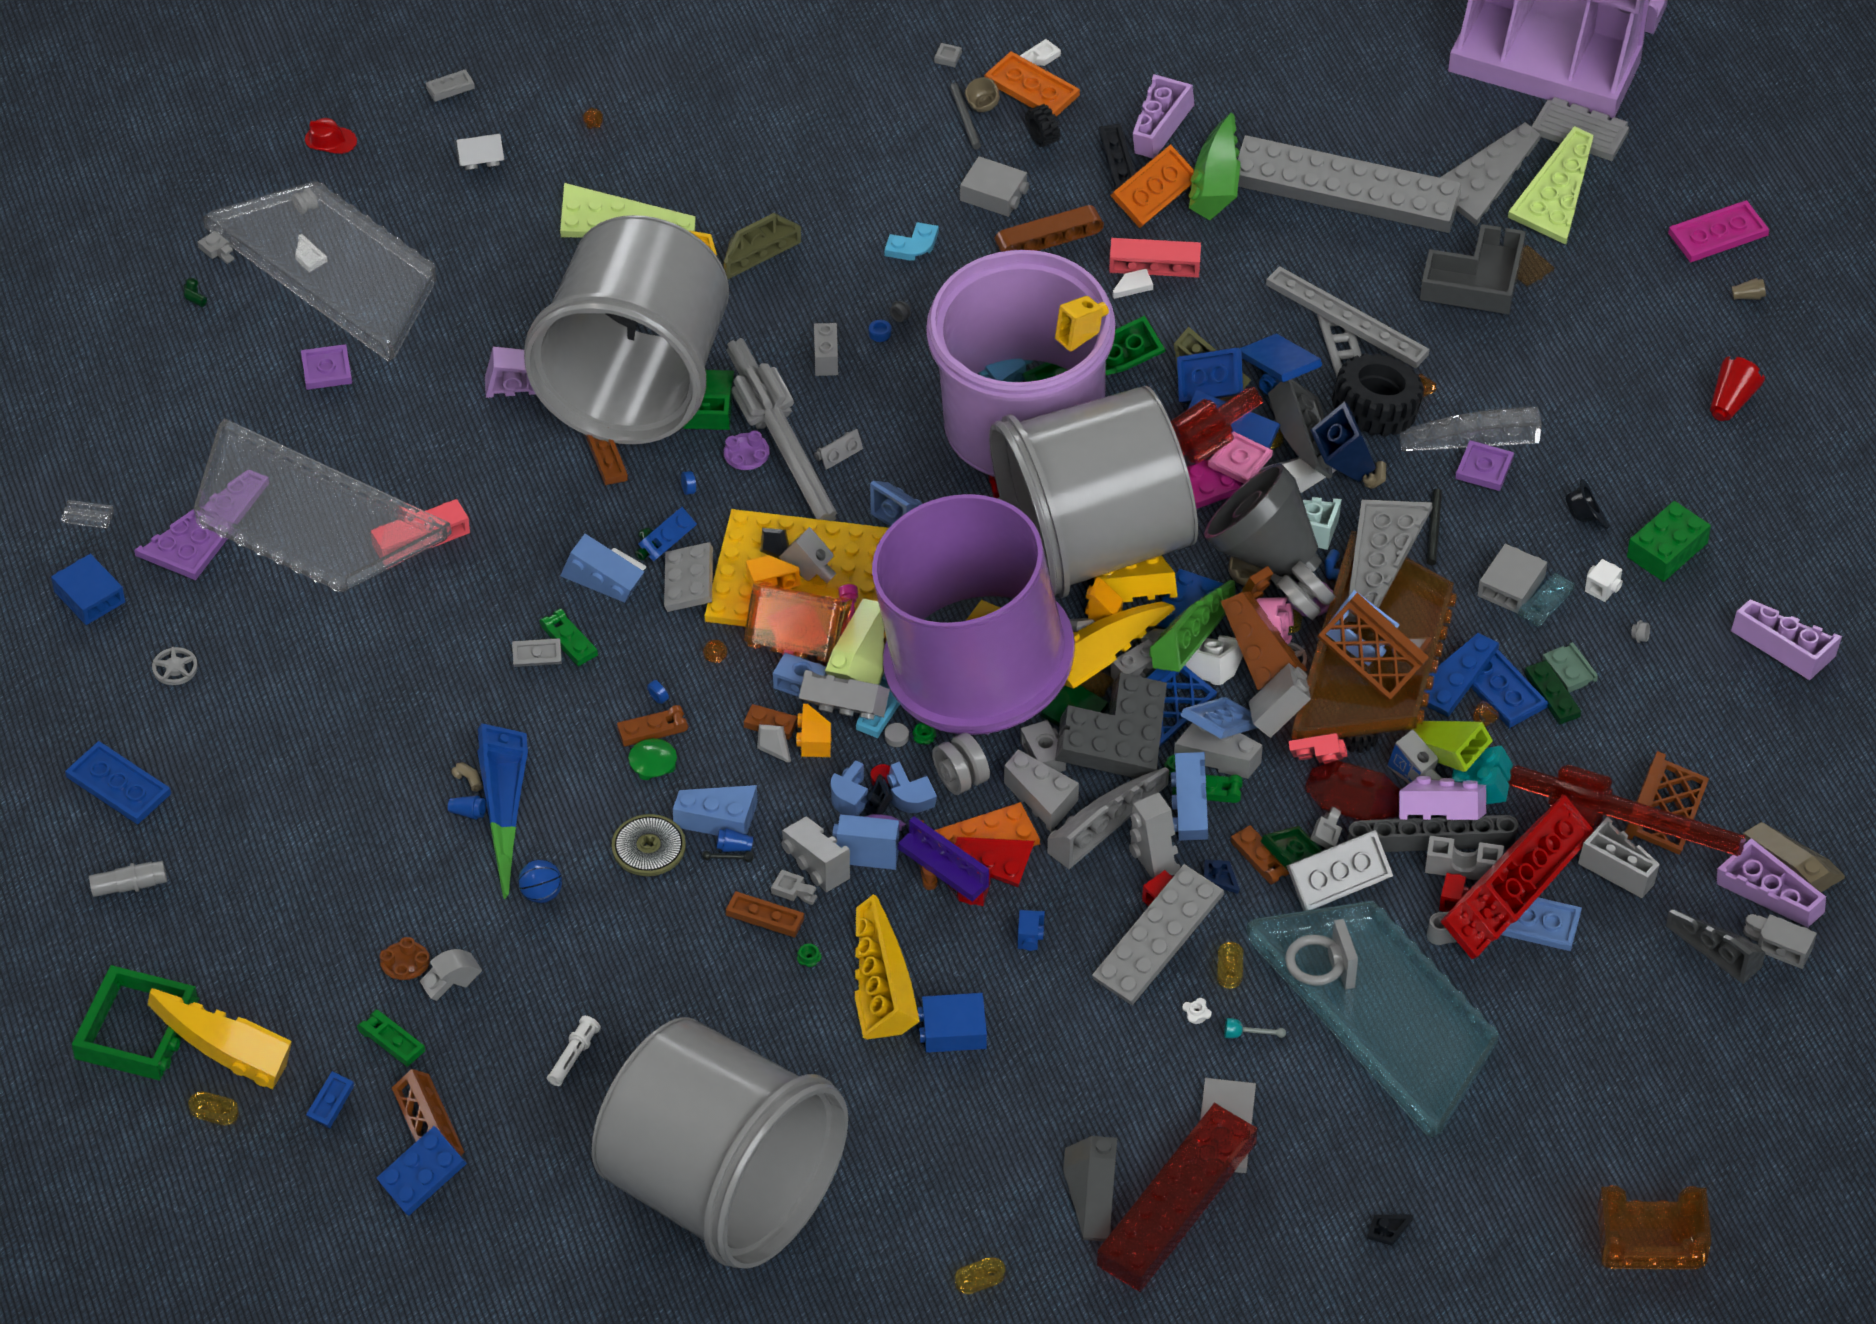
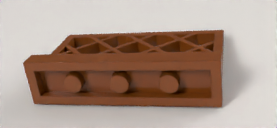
[1317,593,1429,701]
[1625,751,1709,855]

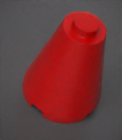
[1710,356,1765,421]

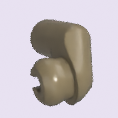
[1363,461,1386,489]
[451,762,483,792]

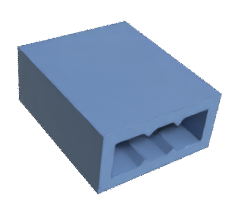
[833,814,899,870]

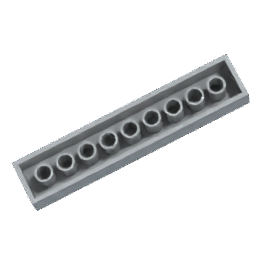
[1238,135,1461,233]

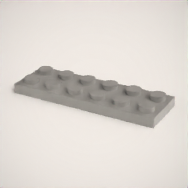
[1092,864,1224,1006]

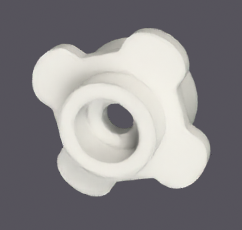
[1182,998,1212,1024]

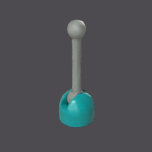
[1224,1018,1286,1039]

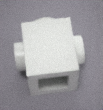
[1585,559,1623,602]

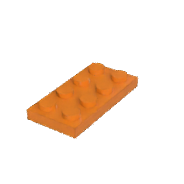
[984,51,1080,117]
[1110,144,1194,228]
[935,802,1040,847]

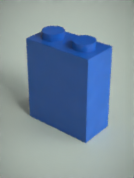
[51,553,125,625]
[917,993,987,1053]

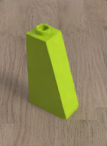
[1413,721,1493,772]

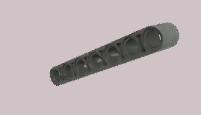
[1348,815,1518,852]

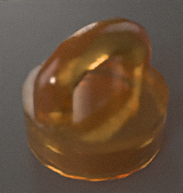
[1473,701,1499,727]

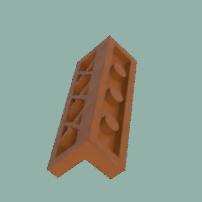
[392,1069,464,1155]

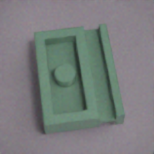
[1542,642,1598,693]

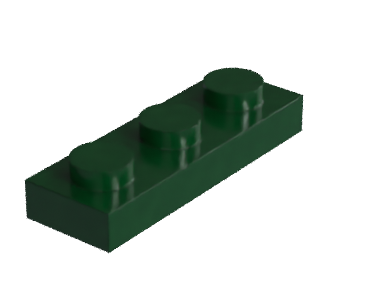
[1524,660,1581,725]

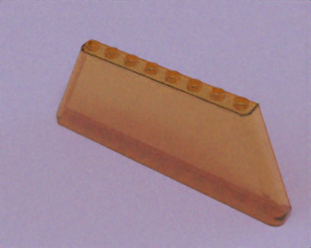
[1292,531,1457,740]

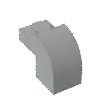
[420,949,482,1001]

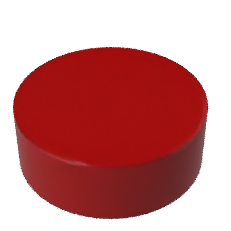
[871,764,890,787]

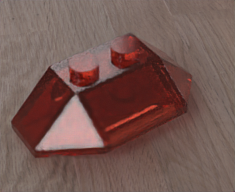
[1305,760,1400,820]

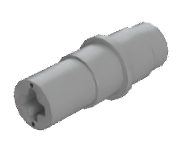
[89,861,167,897]

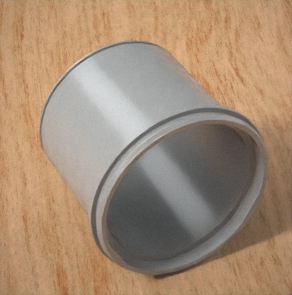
[524,215,729,444]
[989,386,1198,599]
[592,1017,848,1269]

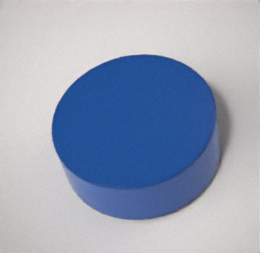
[869,320,891,342]
[681,471,696,495]
[647,680,669,704]

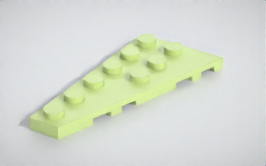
[1508,126,1594,245]
[560,183,696,237]

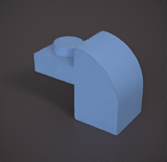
[831,760,868,816]
[887,762,937,813]

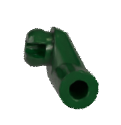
[183,278,207,307]
[635,528,657,560]

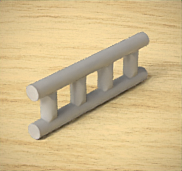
[1317,314,1362,377]

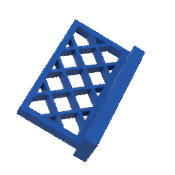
[1147,666,1217,748]

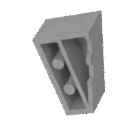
[1174,723,1263,779]
[1129,792,1180,879]
[781,816,850,893]
[1578,816,1660,898]

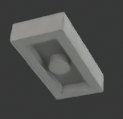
[512,638,562,667]

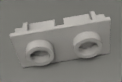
[814,429,863,470]

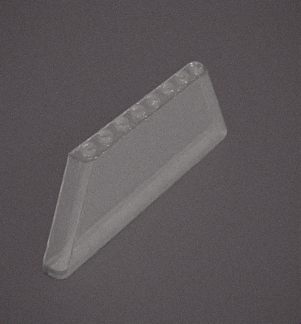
[203,181,436,362]
[193,418,451,592]

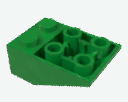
[684,370,734,430]

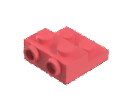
[1288,733,1348,766]

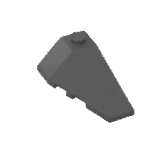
[1063,1136,1117,1242]

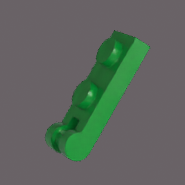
[539,608,598,667]
[1172,775,1243,803]
[357,1009,425,1067]

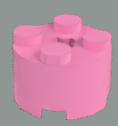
[1256,597,1294,645]

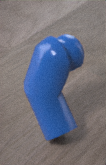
[1324,549,1342,581]

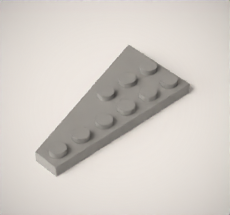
[1440,122,1541,226]
[1346,500,1433,622]

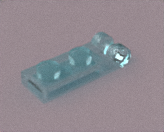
[1518,573,1575,627]

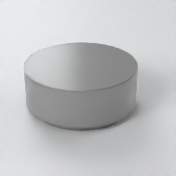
[885,723,909,747]

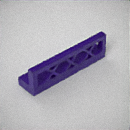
[898,816,989,902]

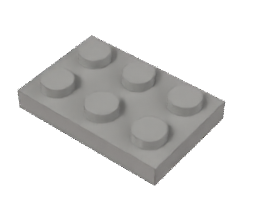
[664,542,713,612]

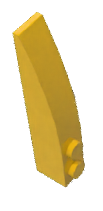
[1064,601,1175,689]
[855,894,920,1039]
[148,988,292,1090]

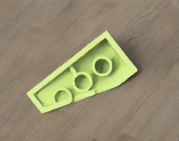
[825,599,885,685]

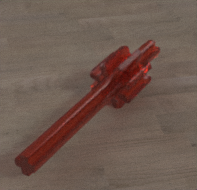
[1171,386,1263,464]
[1508,765,1746,856]

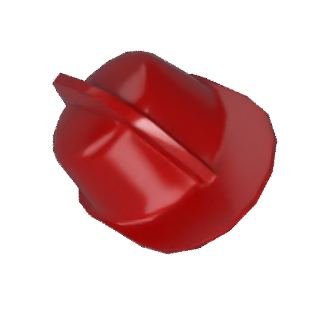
[305,118,357,154]

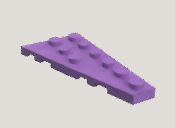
[134,471,270,580]

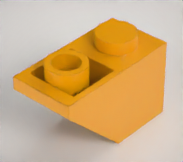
[746,555,800,597]
[1085,577,1123,622]
[796,704,831,757]

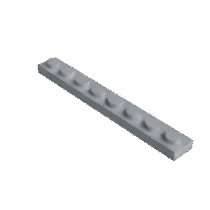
[1266,266,1430,368]

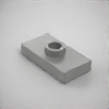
[426,69,475,102]

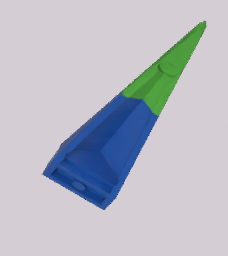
[477,723,528,899]

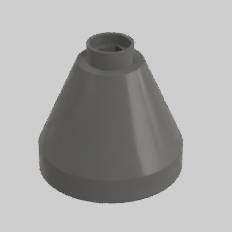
[1204,463,1322,582]

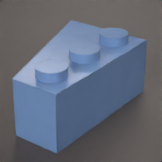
[560,534,644,603]
[673,785,757,836]

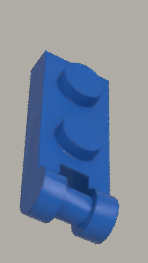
[638,507,697,562]

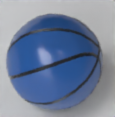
[518,860,562,903]

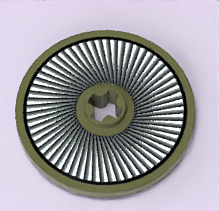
[612,814,686,876]

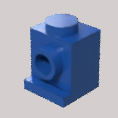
[1018,910,1045,951]

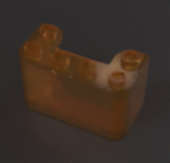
[743,581,853,662]
[1597,1185,1712,1269]

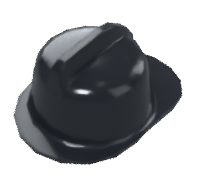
[1566,479,1609,529]

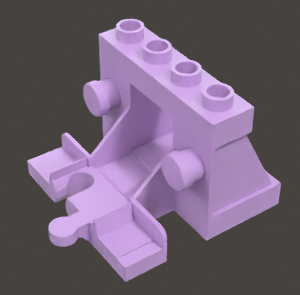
[1448,0,1667,118]

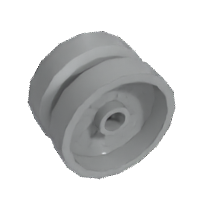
[1276,560,1336,620]
[932,732,990,795]

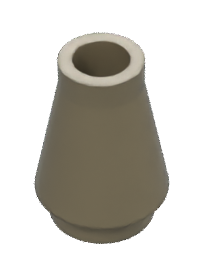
[1732,278,1766,300]

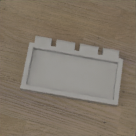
[1532,97,1629,161]

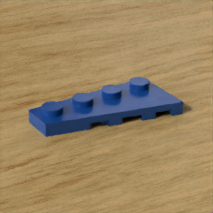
[1407,633,1499,717]

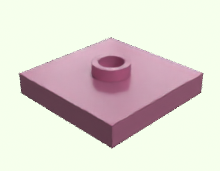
[1208,431,1273,484]

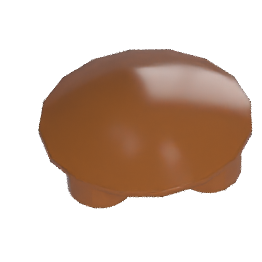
[380,937,430,980]

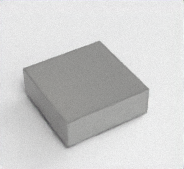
[934,43,962,67]

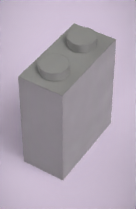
[960,156,1029,217]
[1478,544,1547,614]
[1249,663,1311,738]

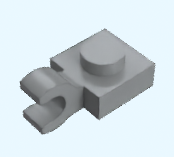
[197,231,234,264]
[1310,807,1342,849]
[771,870,817,905]

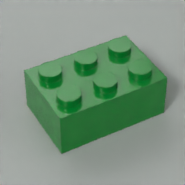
[1627,501,1711,582]

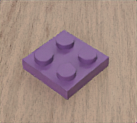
[301,344,352,390]
[1455,440,1514,491]

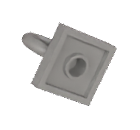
[1285,919,1358,990]

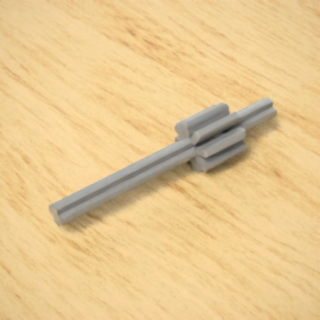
[726,338,837,521]

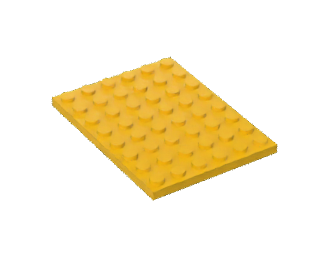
[705,509,889,644]

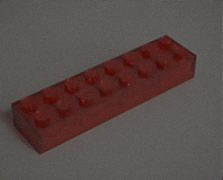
[1097,1102,1258,1292]

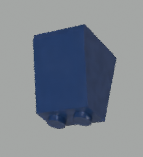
[1311,402,1376,482]

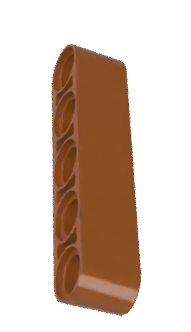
[994,205,1104,252]

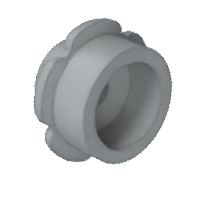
[1632,620,1650,644]

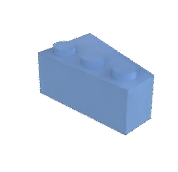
[1171,752,1208,841]

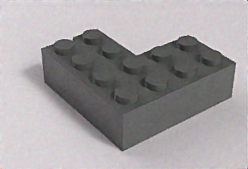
[1420,224,1526,314]
[1055,672,1167,778]

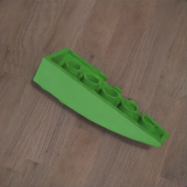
[1189,113,1241,220]
[1149,580,1236,672]

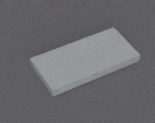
[1287,830,1393,912]
[1195,1078,1256,1173]

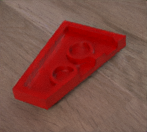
[955,837,1035,887]

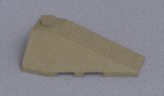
[1743,822,1845,892]

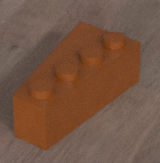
[1221,591,1308,690]

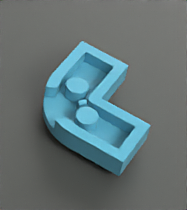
[885,222,939,260]

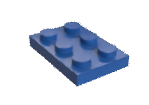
[1177,348,1243,403]
[1156,568,1223,629]
[376,1126,467,1216]

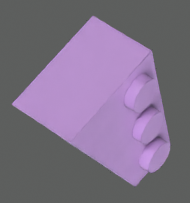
[1399,776,1486,820]

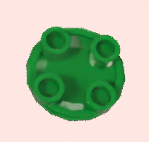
[628,738,677,780]

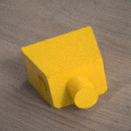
[1055,296,1109,352]

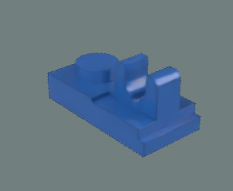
[306,1071,354,1129]

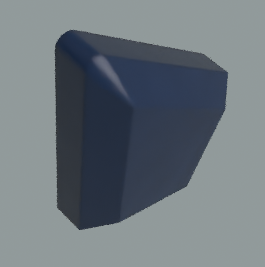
[1204,860,1240,894]

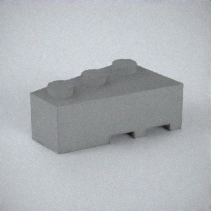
[799,670,890,720]
[1004,749,1079,832]

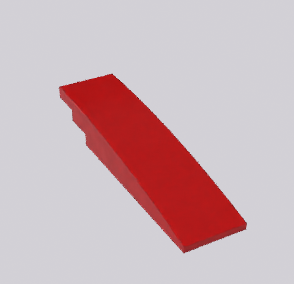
[1440,795,1595,959]

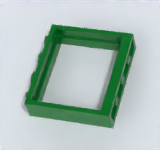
[72,965,199,1081]

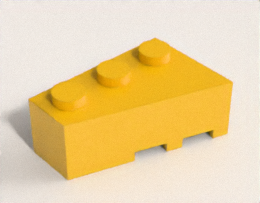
[1094,555,1178,603]

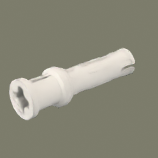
[547,1016,601,1086]

